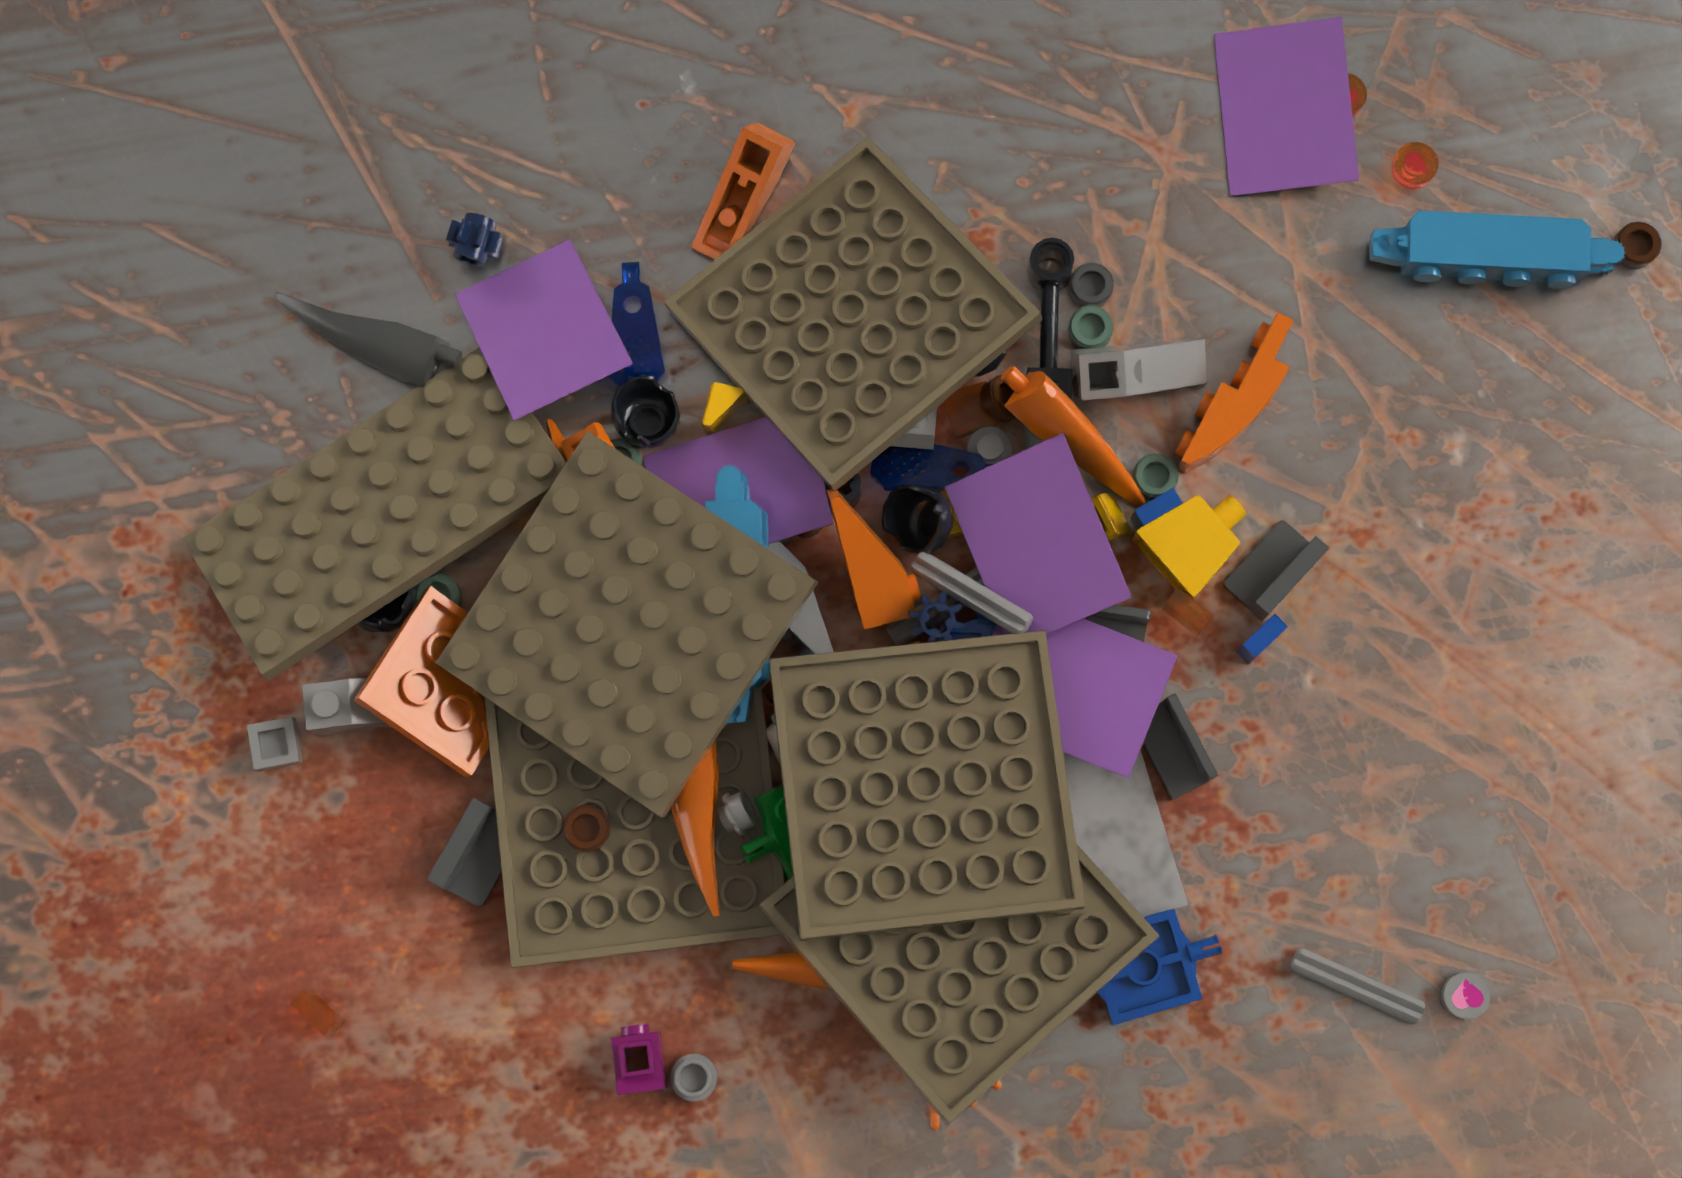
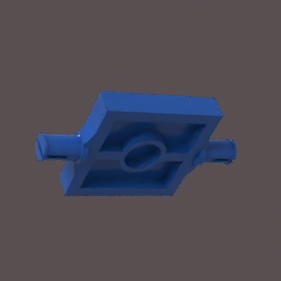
[1097,908,1222,1025]

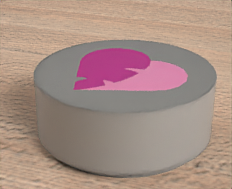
[1440,972,1491,1020]

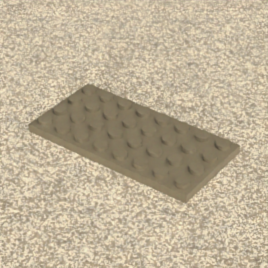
[182,347,566,681]

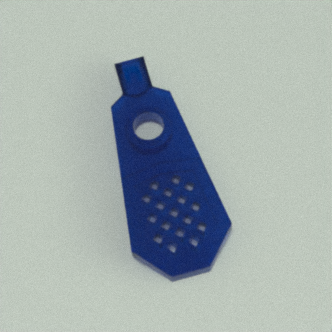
[608,262,666,387]
[870,444,994,491]

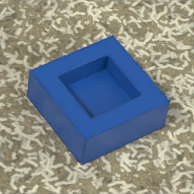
[1130,488,1183,530]
[1236,614,1288,664]

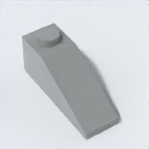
[302,678,391,737]

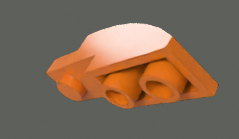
[1175,312,1294,474]

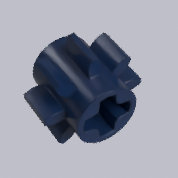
[446,212,504,267]
[908,592,965,643]

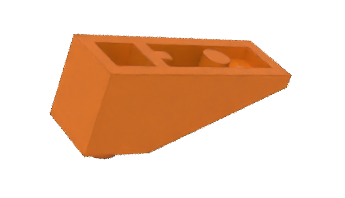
[691,122,796,260]
[826,489,921,630]

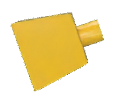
[1132,495,1247,604]

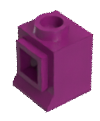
[611,1023,668,1095]

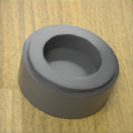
[1068,263,1114,307]

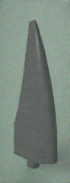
[275,292,462,388]

